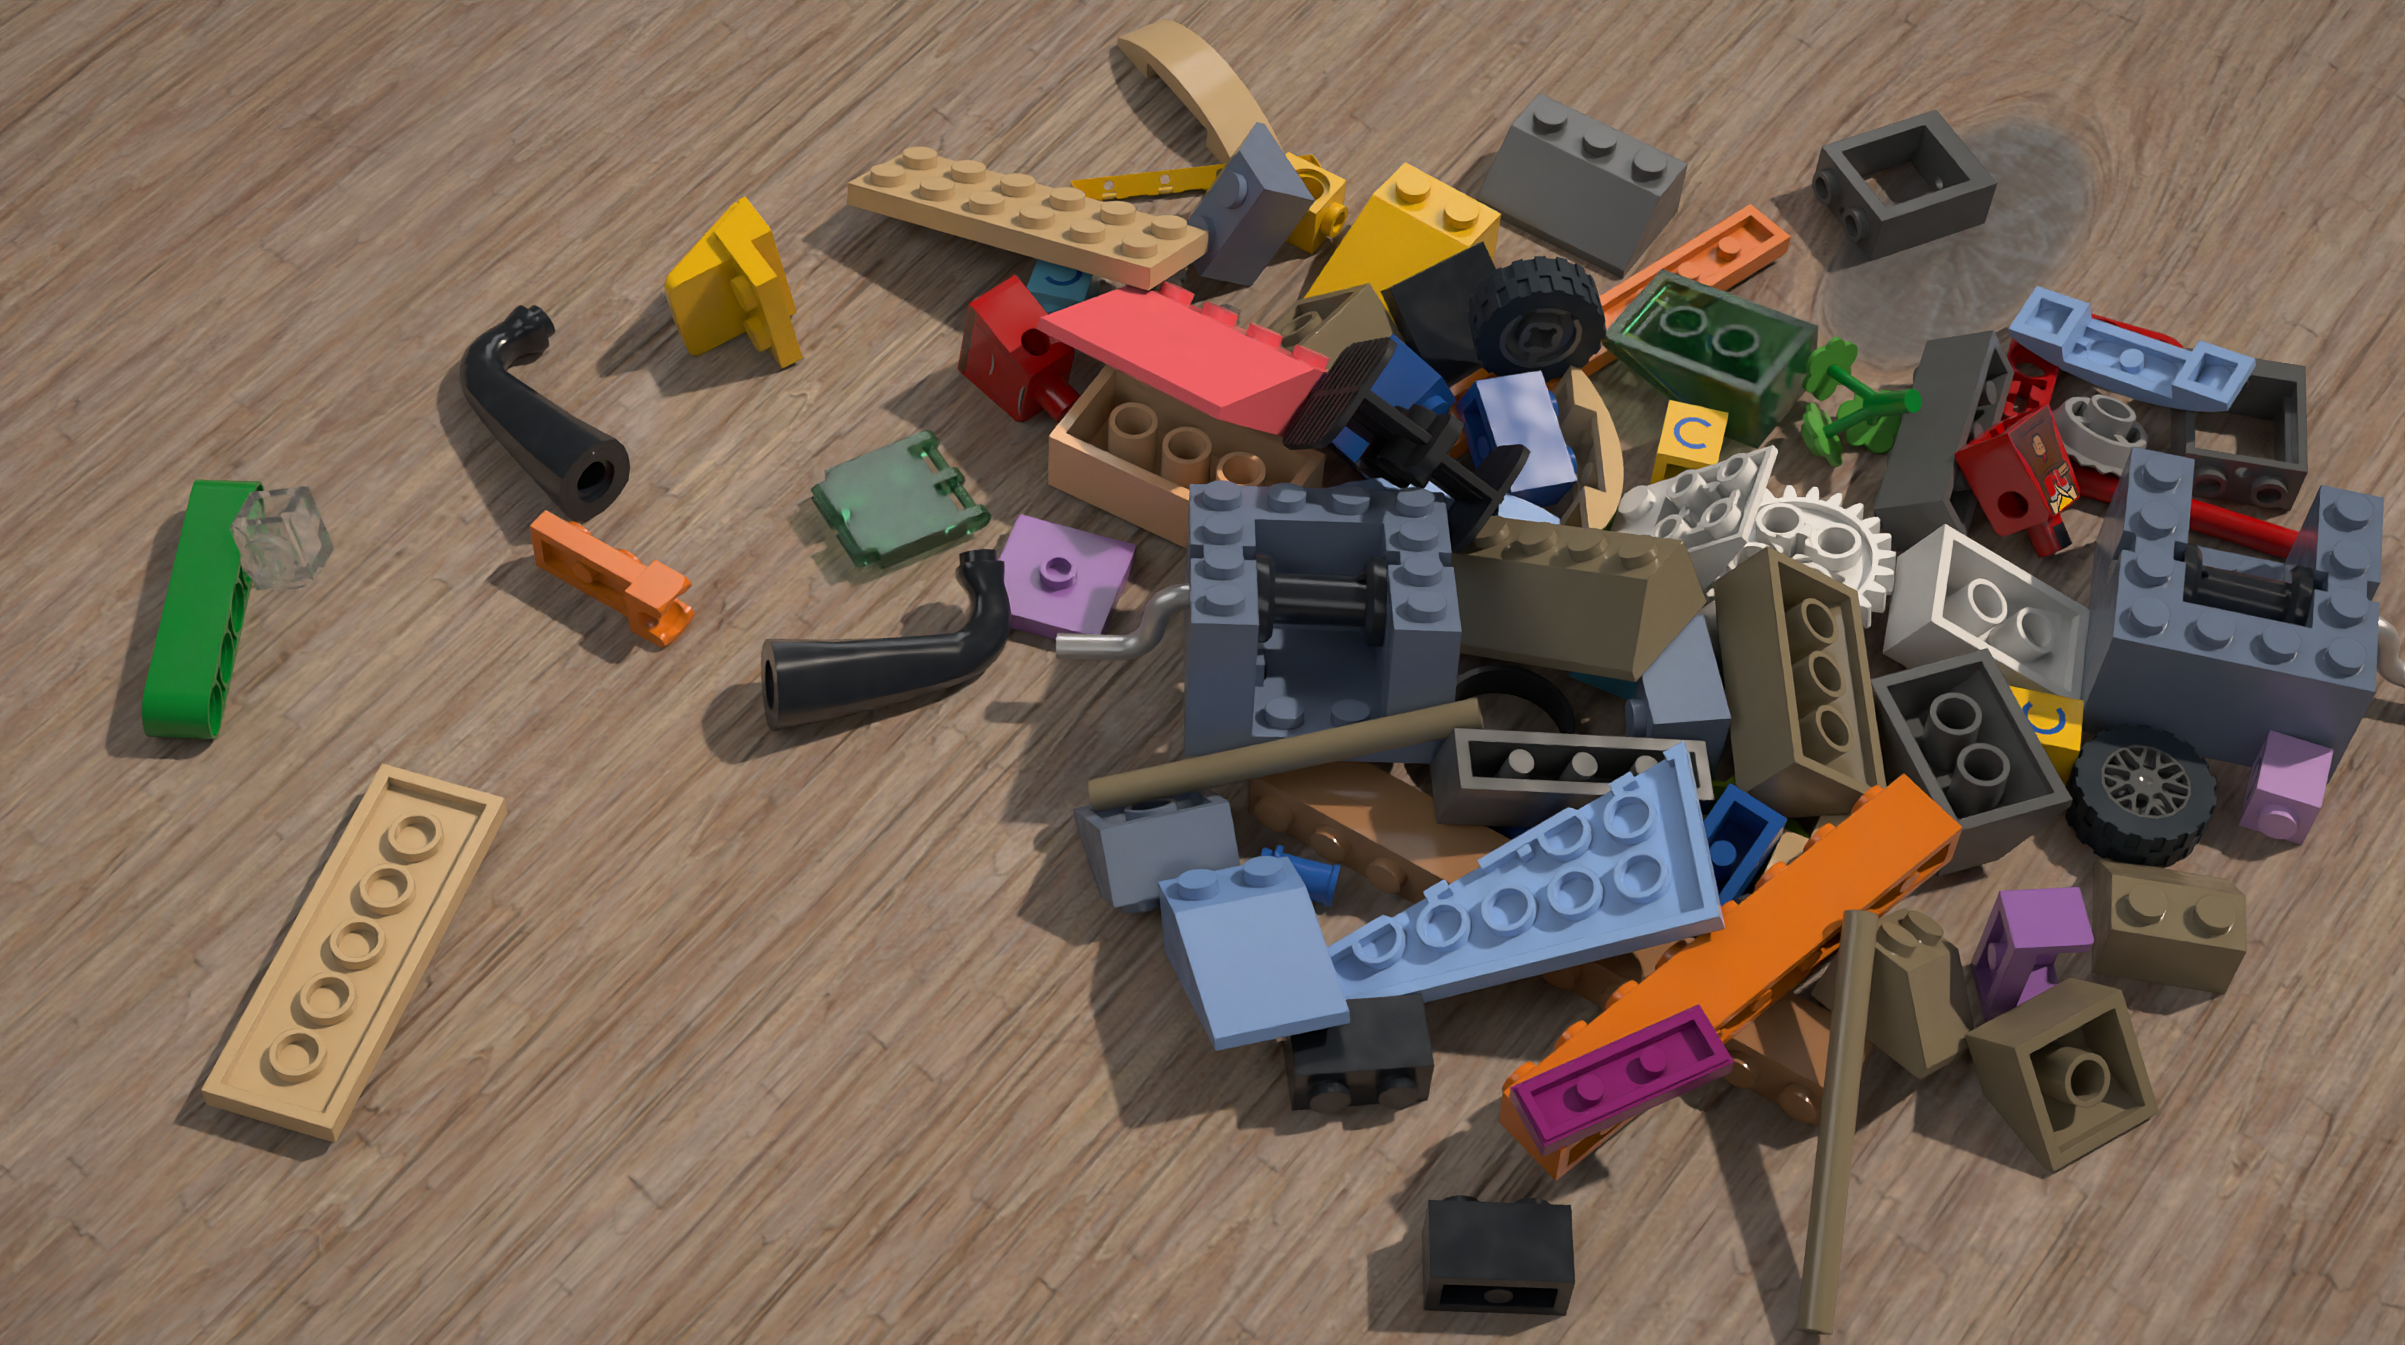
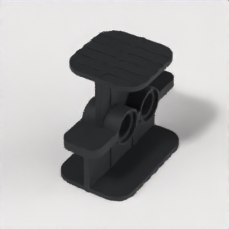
[1282,337,1531,553]

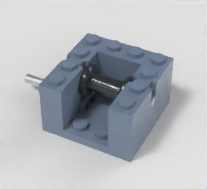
[2080,447,2405,783]
[1056,480,1462,764]

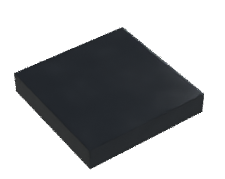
[1380,241,1496,388]

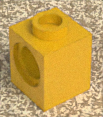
[1286,152,1348,254]

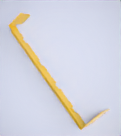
[1070,154,1321,201]

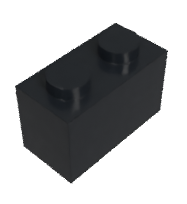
[1282,994,1434,1113]
[1422,1195,1575,1316]

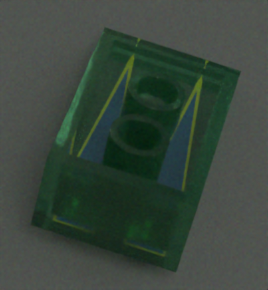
[1602,269,1818,449]

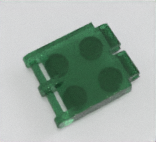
[811,430,992,570]

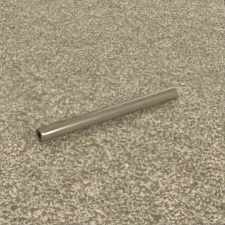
[1088,697,1484,812]
[1796,910,1879,1335]

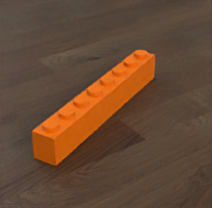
[1499,773,1963,1181]

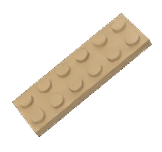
[847,147,1209,291]
[201,763,507,1143]

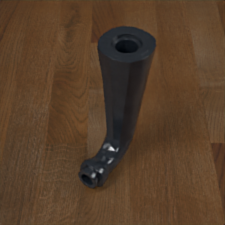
[459,305,630,522]
[761,549,1012,731]

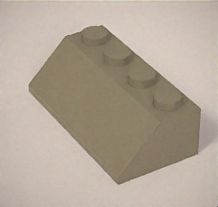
[1451,516,1707,682]
[1713,546,1886,818]

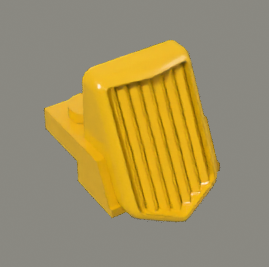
[664,196,803,369]

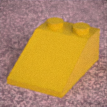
[1304,162,1501,344]

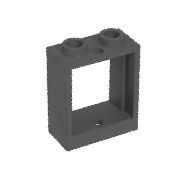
[1812,110,1997,261]
[2171,348,2308,511]

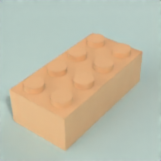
[1048,364,1325,549]

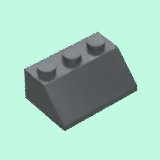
[1476,93,1688,279]
[1871,648,2072,877]

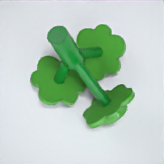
[1801,337,1922,468]

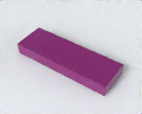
[1509,1004,1734,1157]

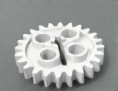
[1704,485,1896,628]

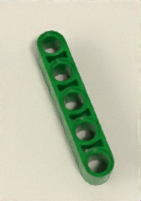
[142,479,266,739]

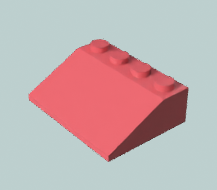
[1036,281,1330,437]

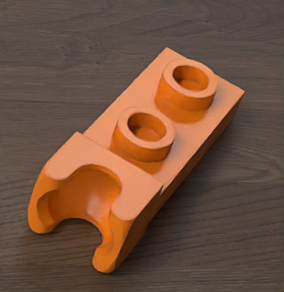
[530,510,695,648]

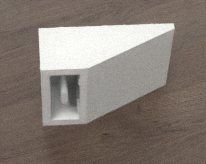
[1610,445,1778,593]

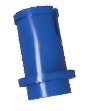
[1261,845,1341,907]

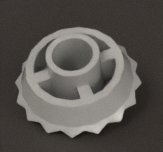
[2052,395,2148,478]

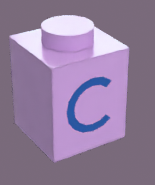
[2239,730,2334,845]

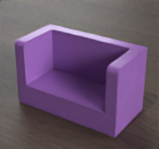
[1970,887,2094,1021]

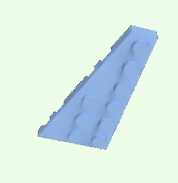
[1327,740,1725,1003]

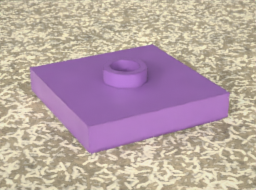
[999,514,1137,640]

